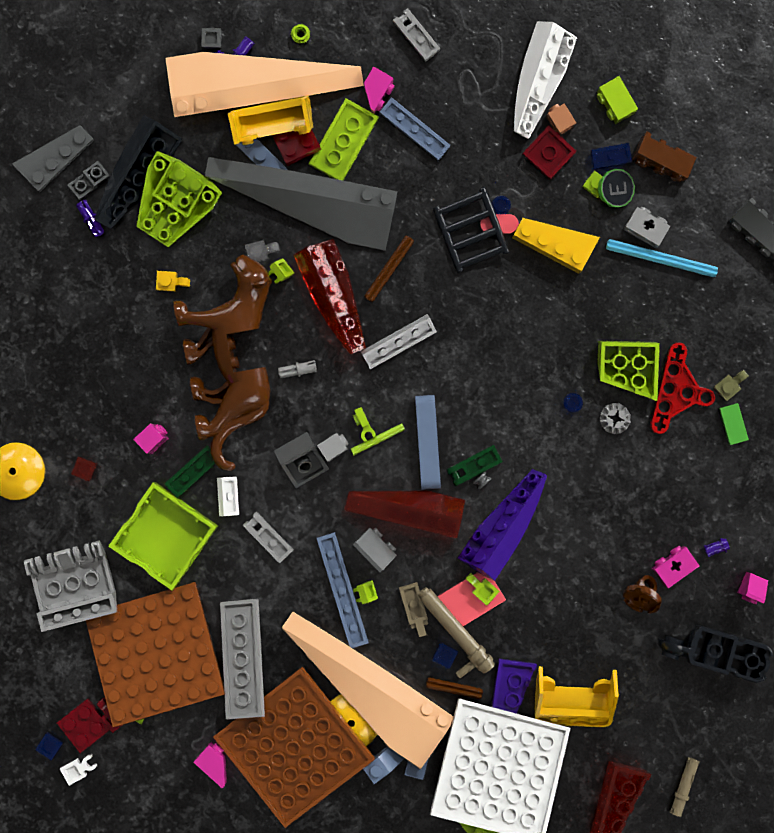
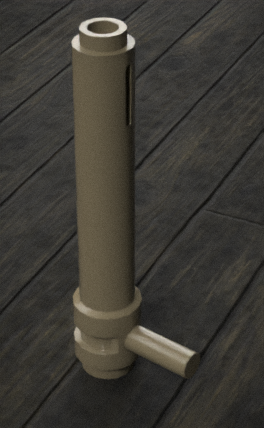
[418,587,495,678]

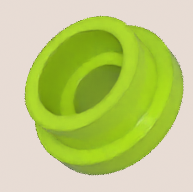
[291,24,310,44]

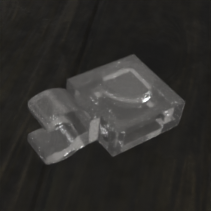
[245,240,280,262]

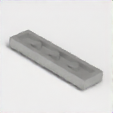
[360,314,437,369]

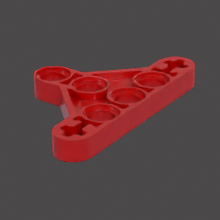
[650,343,715,434]

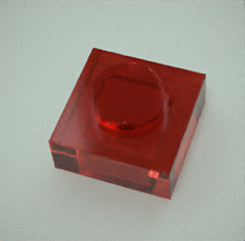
[71,456,97,481]

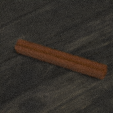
[365,236,414,302]

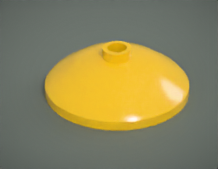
[0,443,45,500]
[330,694,377,746]

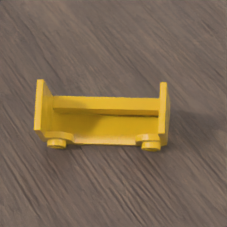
[228,95,313,145]
[535,667,619,727]

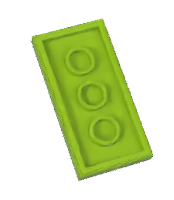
[309,98,379,181]

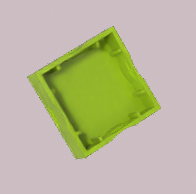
[109,482,218,590]

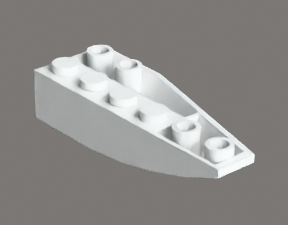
[514,21,577,138]

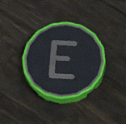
[598,169,635,208]

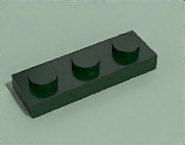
[165,445,215,498]

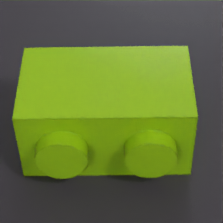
[597,76,638,124]

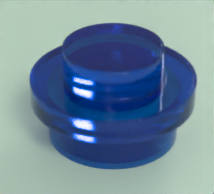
[492,196,511,214]
[563,393,583,412]

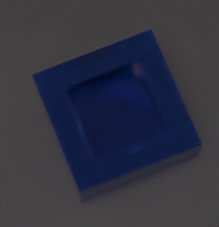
[432,642,458,669]
[35,732,63,760]

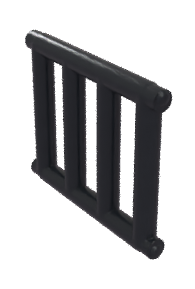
[433,187,510,273]

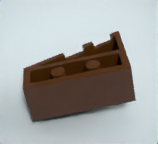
[632,131,697,182]

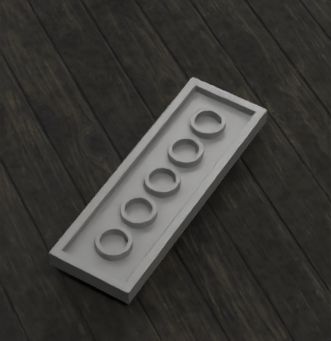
[220,599,265,719]

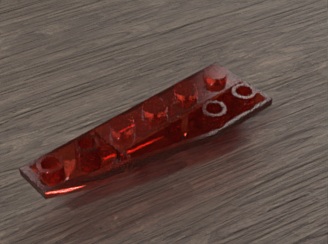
[293,239,366,354]
[345,491,465,538]

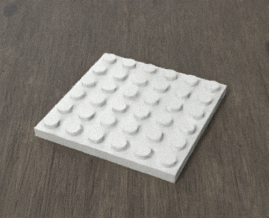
[430,699,570,833]

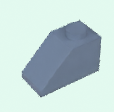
[363,747,404,784]

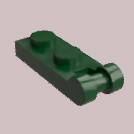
[446,445,503,486]

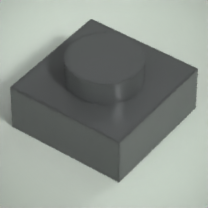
[201,28,222,49]

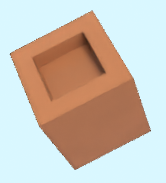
[546,103,576,135]

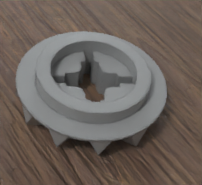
[600,403,631,434]

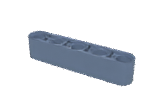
[415,395,441,490]

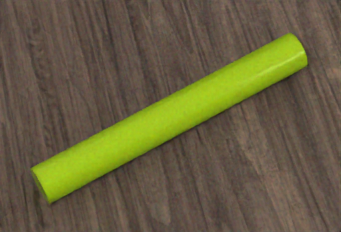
[351,423,405,455]

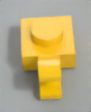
[156,271,190,292]

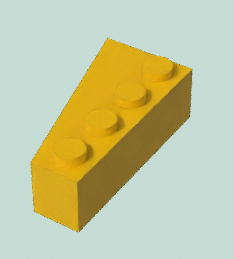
[512,218,600,274]

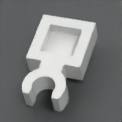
[60,755,97,785]

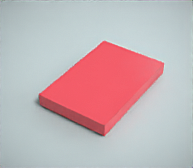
[437,572,506,626]

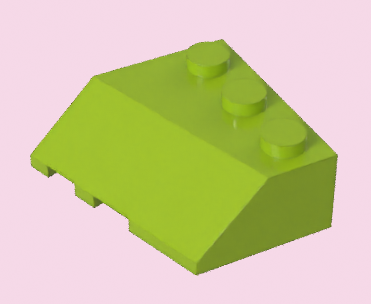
[598,341,660,401]

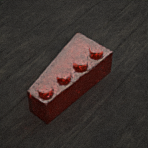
[591,761,652,833]

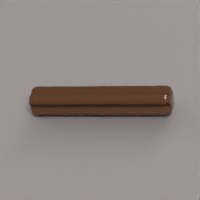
[426,677,483,699]

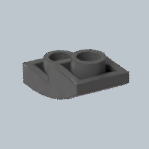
[67,161,110,202]

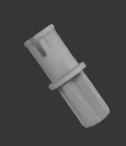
[278,360,317,378]

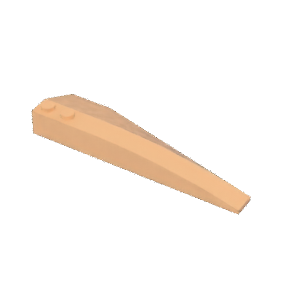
[166,52,364,117]
[282,612,454,769]

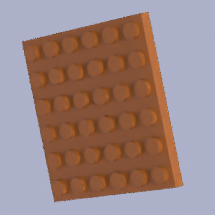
[86,582,225,727]
[213,667,375,828]

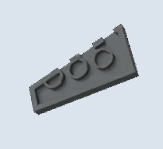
[12,125,94,192]

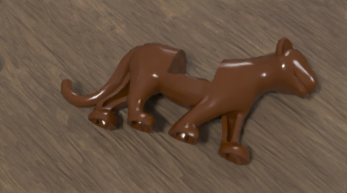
[174,254,272,471]

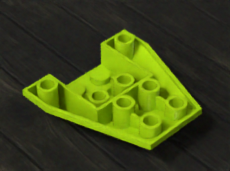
[136,151,222,247]

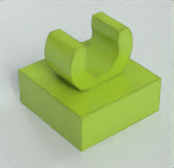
[268,258,294,283]
[353,580,378,604]

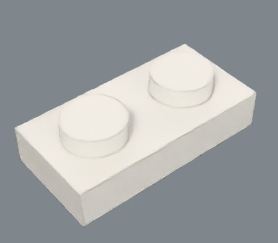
[217,477,239,516]

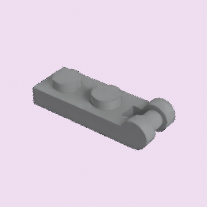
[392,9,440,62]
[243,511,294,563]

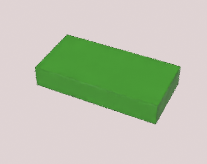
[719,403,749,445]

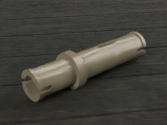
[670,757,700,817]

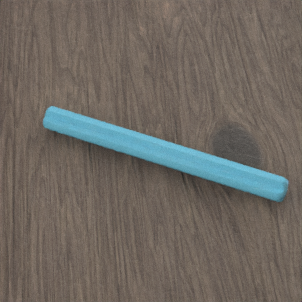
[606,239,718,277]

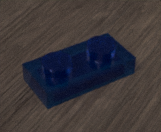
[590,143,632,170]

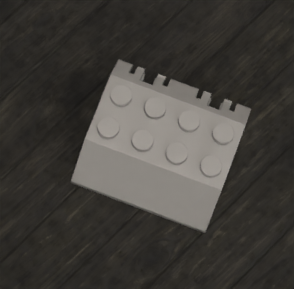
[24,540,117,632]

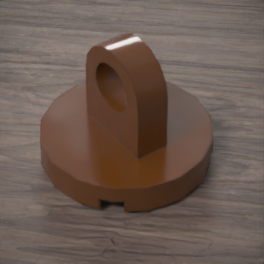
[623,575,662,614]

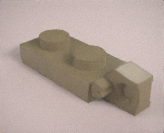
[399,582,428,637]

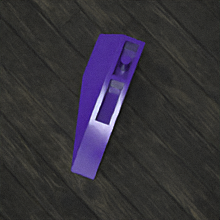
[458,469,547,581]

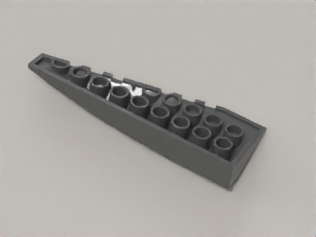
[205,157,397,251]

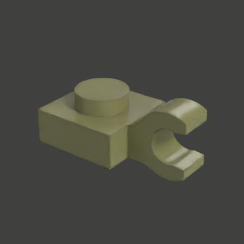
[713,370,749,401]

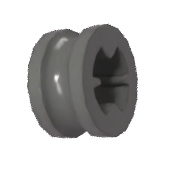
[472,472,491,490]

